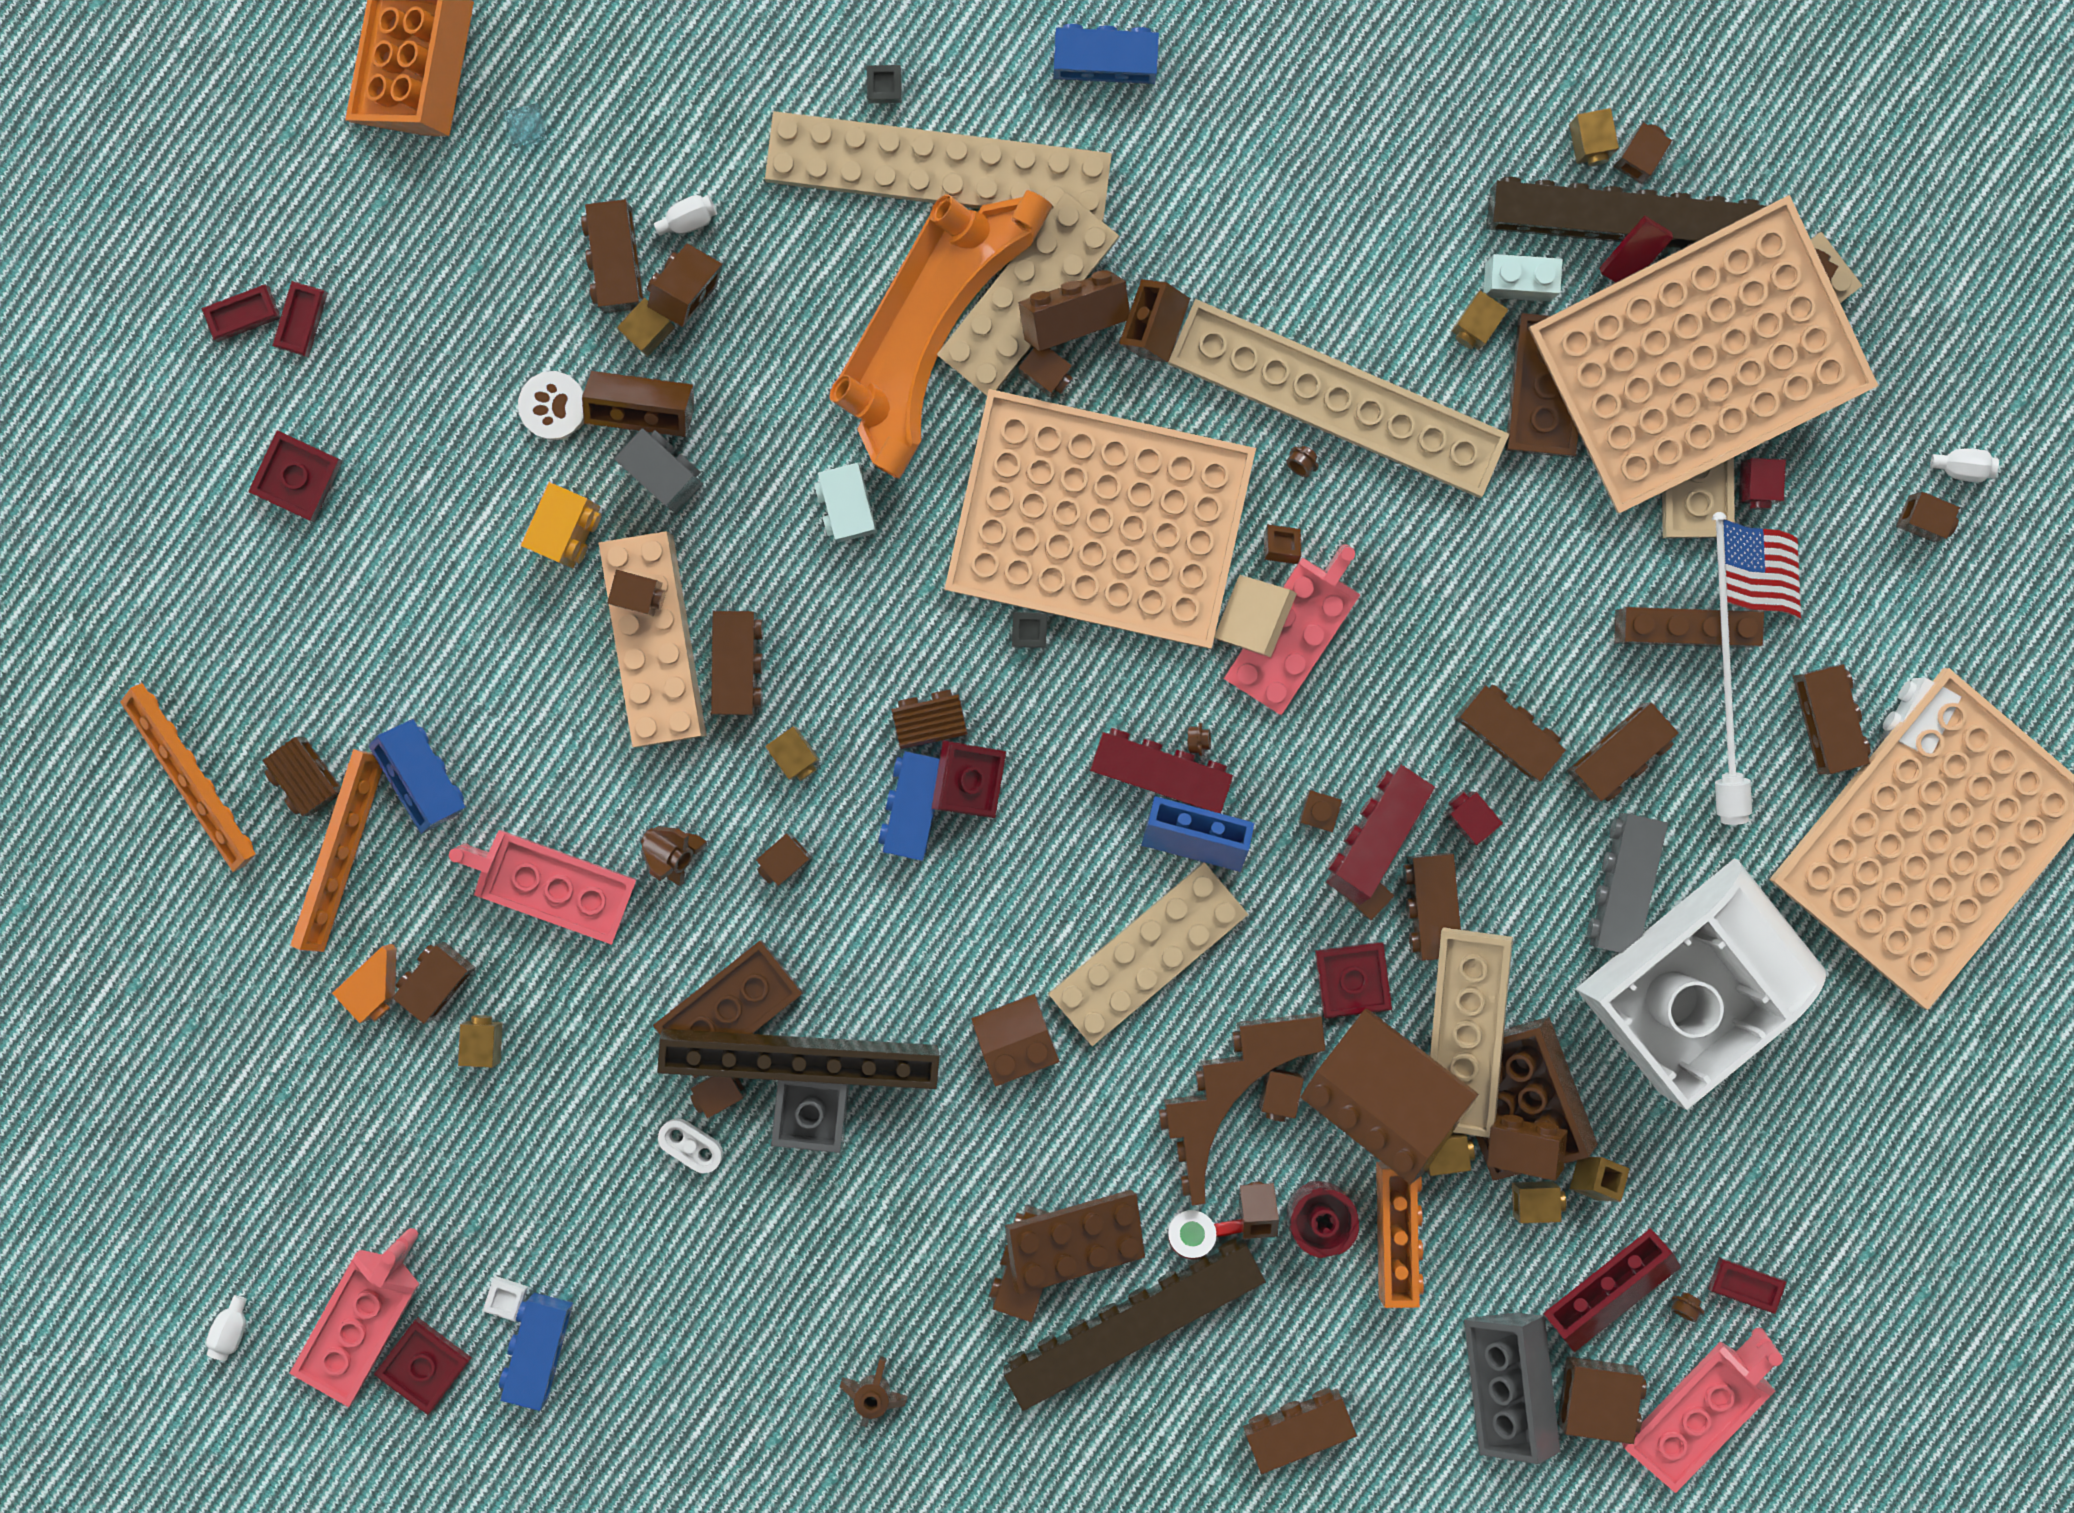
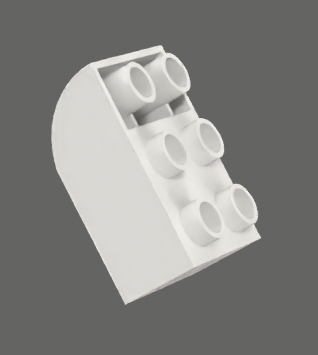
[1576,858,1826,1110]

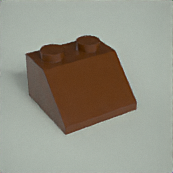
[971,993,1060,1087]

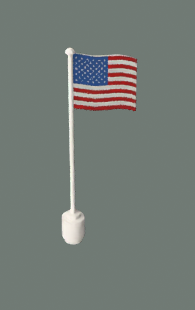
[1712,512,1801,825]

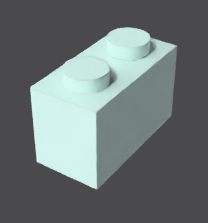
[1483,254,1563,302]
[814,463,877,543]

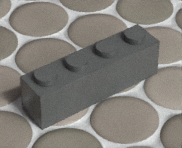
[1587,813,1668,953]

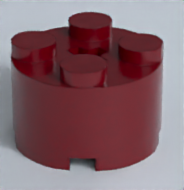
[1286,1181,1359,1258]

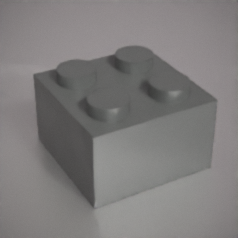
[614,428,704,514]
[771,1080,850,1153]

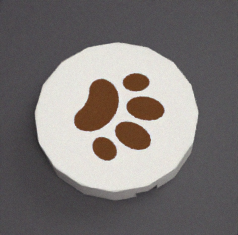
[518,371,584,440]

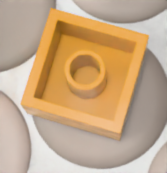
[521,482,601,568]

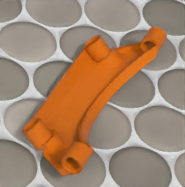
[829,190,1053,479]

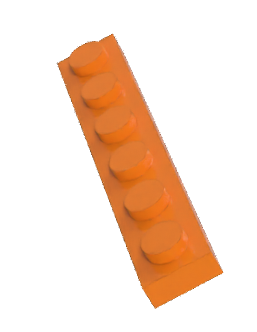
[120,683,256,872]
[290,749,382,952]

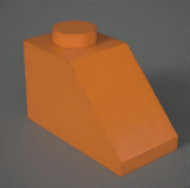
[332,944,397,1023]

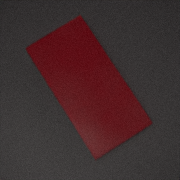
[1599,215,1673,283]
[272,281,328,358]
[201,284,281,342]
[1708,1257,1787,1314]

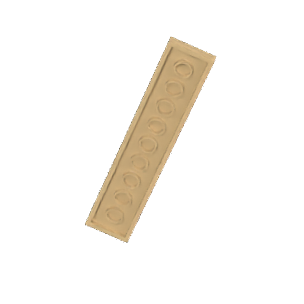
[765,111,1112,222]
[1168,299,1509,498]

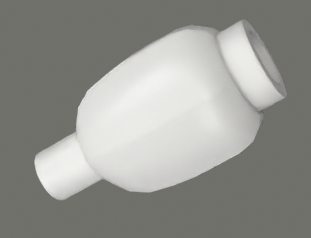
[654,195,717,236]
[1930,449,1999,483]
[206,1295,247,1361]

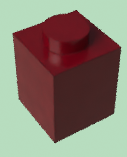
[1739,458,1786,510]
[1444,791,1503,845]

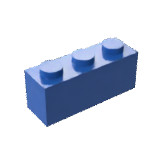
[1053,24,1159,84]
[368,719,466,834]
[878,751,940,861]
[1141,796,1255,872]
[499,1292,574,1411]

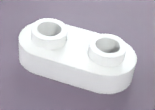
[658,1118,723,1173]

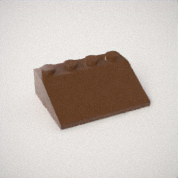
[1300,1008,1479,1185]
[1476,1017,1598,1181]

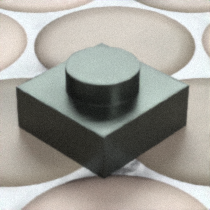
[866,65,902,104]
[1012,612,1047,648]

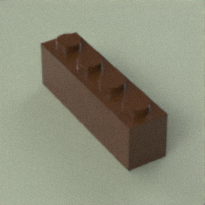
[1614,607,1764,648]

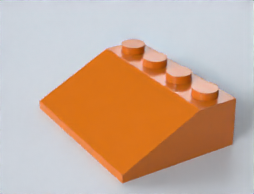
[345,0,474,136]

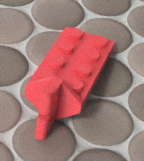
[1224,544,1361,715]
[449,830,637,945]
[289,1228,419,1407]
[1622,1328,1783,1493]

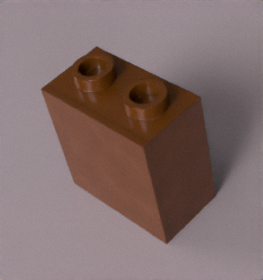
[1557,1356,1647,1444]

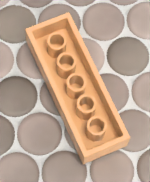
[599,531,707,747]

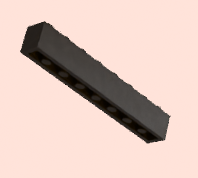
[1486,177,1767,248]
[657,1029,940,1089]
[1003,1239,1266,1411]

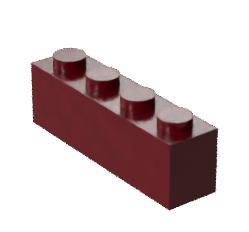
[1089,728,1234,814]
[1325,764,1435,905]
[1543,1228,1681,1352]

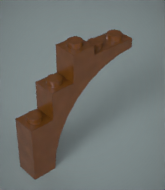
[1159,1013,1326,1206]

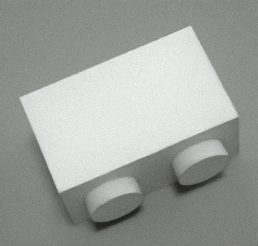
[1882,678,1961,758]

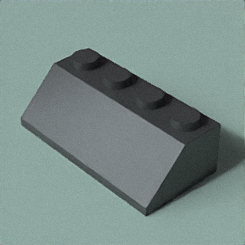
[1464,1312,1561,1464]

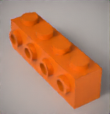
[1376,1162,1424,1308]

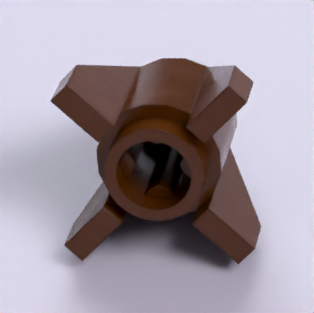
[641,825,707,886]
[840,1356,907,1427]

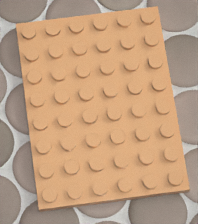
[1528,195,1878,513]
[944,389,1256,649]
[1769,668,2074,1010]

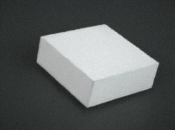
[483,1276,528,1322]

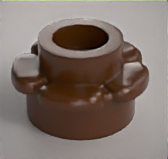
[1286,446,1319,477]
[1188,723,1211,756]
[1671,1292,1705,1323]

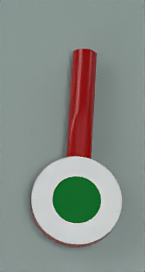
[1168,1210,1242,1259]

